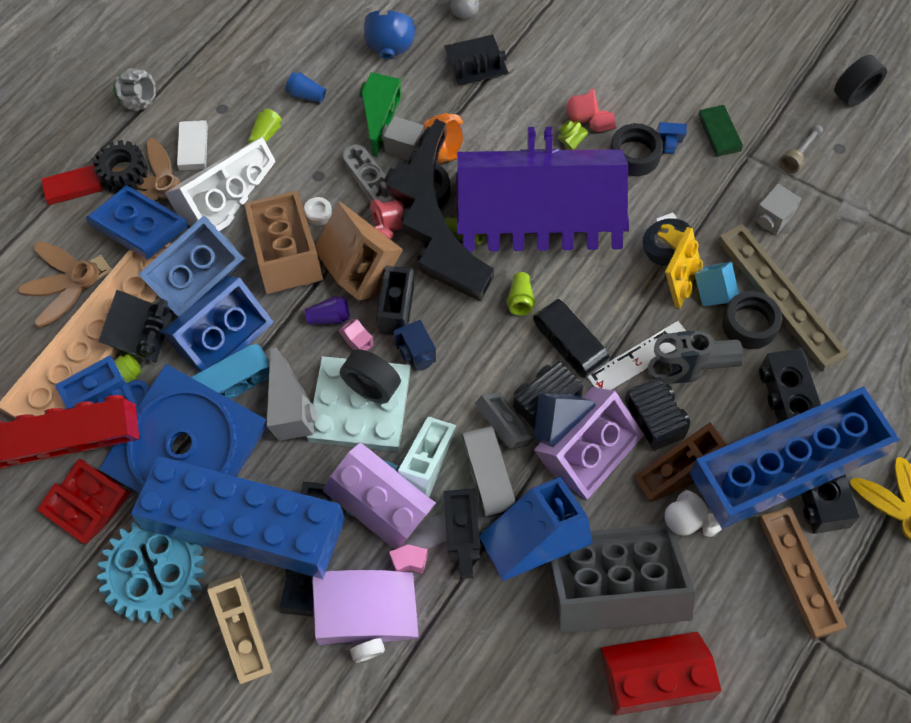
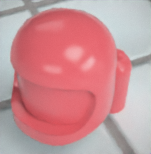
[566,88,617,133]
[370,199,406,239]

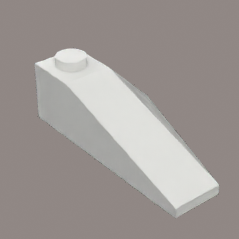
[165,137,275,230]

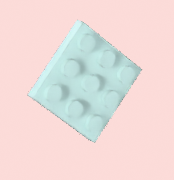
[307,356,411,452]

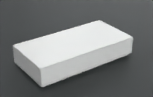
[177,120,208,171]

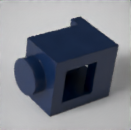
[393,319,436,370]

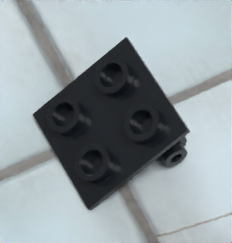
[444,34,509,86]
[98,290,173,363]

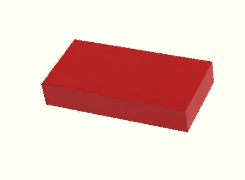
[41,165,103,205]

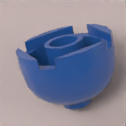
[364,10,416,59]

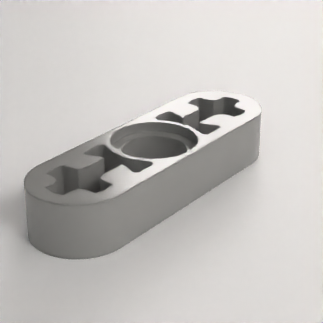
[343,145,395,203]

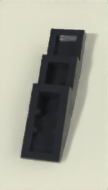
[280,481,333,617]

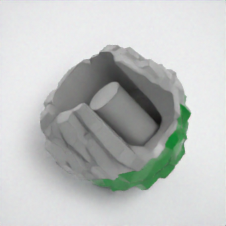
[113,68,156,111]

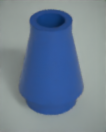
[285,72,327,103]

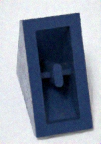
[534,393,596,447]

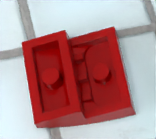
[37,458,131,544]

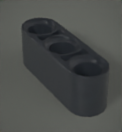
[533,299,610,378]

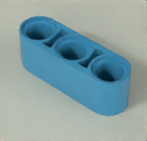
[191,344,270,399]

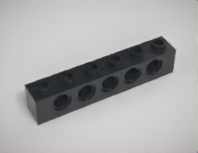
[759,348,860,534]

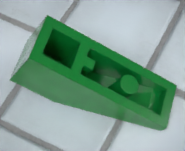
[360,72,402,157]

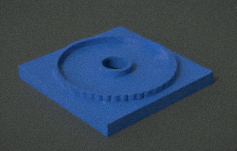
[99,364,267,493]

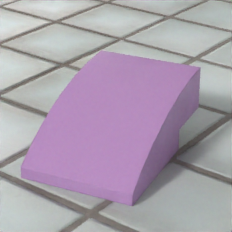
[313,570,419,645]

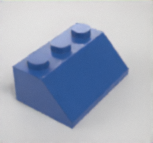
[162,276,274,372]

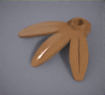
[112,138,181,201]
[18,241,99,327]

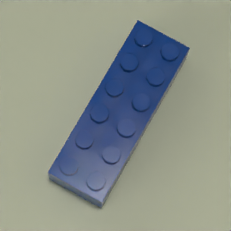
[690,386,900,529]
[131,456,345,579]

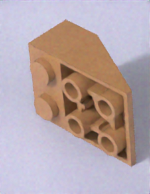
[315,202,403,300]

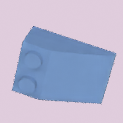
[139,215,247,317]

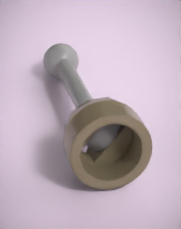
[779,125,823,173]

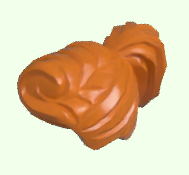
[424,113,463,165]

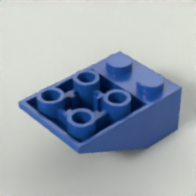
[479,477,593,581]

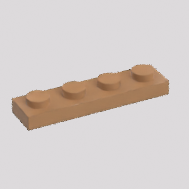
[759,507,847,640]

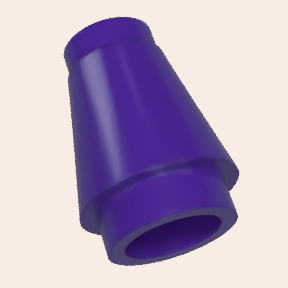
[305,296,350,325]

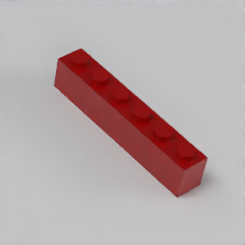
[0,395,140,469]

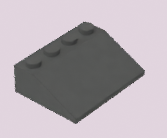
[549,524,695,633]

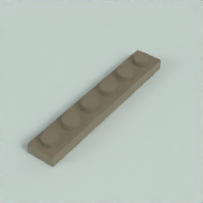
[718,224,849,372]

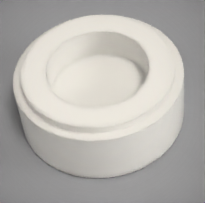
[304,197,332,226]
[350,638,385,663]

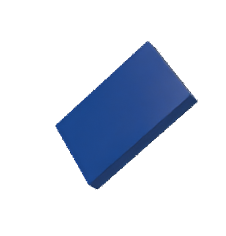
[86,186,188,260]

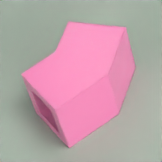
[338,319,374,351]
[389,545,428,574]

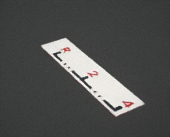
[587,321,686,390]

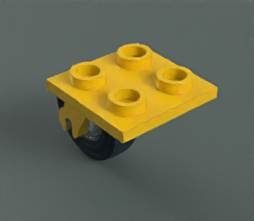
[643,218,703,309]

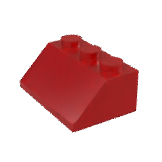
[600,631,722,716]

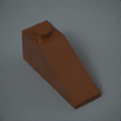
[634,422,729,502]

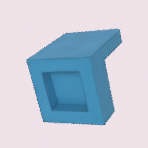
[695,262,739,306]

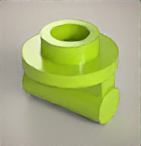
[557,120,588,150]

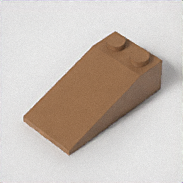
[244,190,323,294]

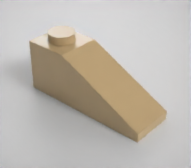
[207,571,272,684]

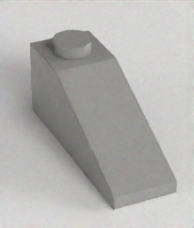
[267,347,317,441]

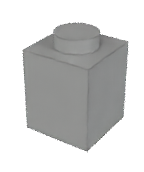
[381,116,424,160]
[753,184,802,236]

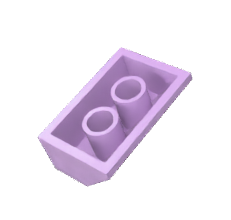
[534,387,644,500]
[323,442,435,549]

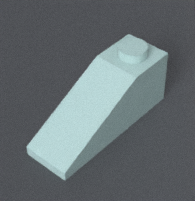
[398,417,456,497]

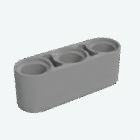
[461,426,515,517]

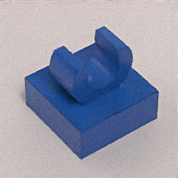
[656,122,687,154]

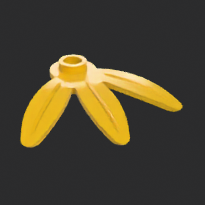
[850,457,911,540]

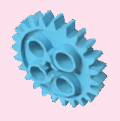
[97,522,206,624]

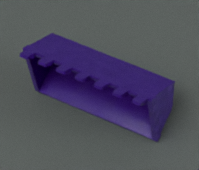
[456,127,629,252]

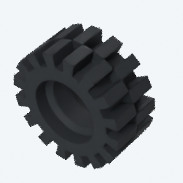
[93,140,148,193]

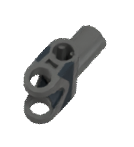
[647,330,743,384]

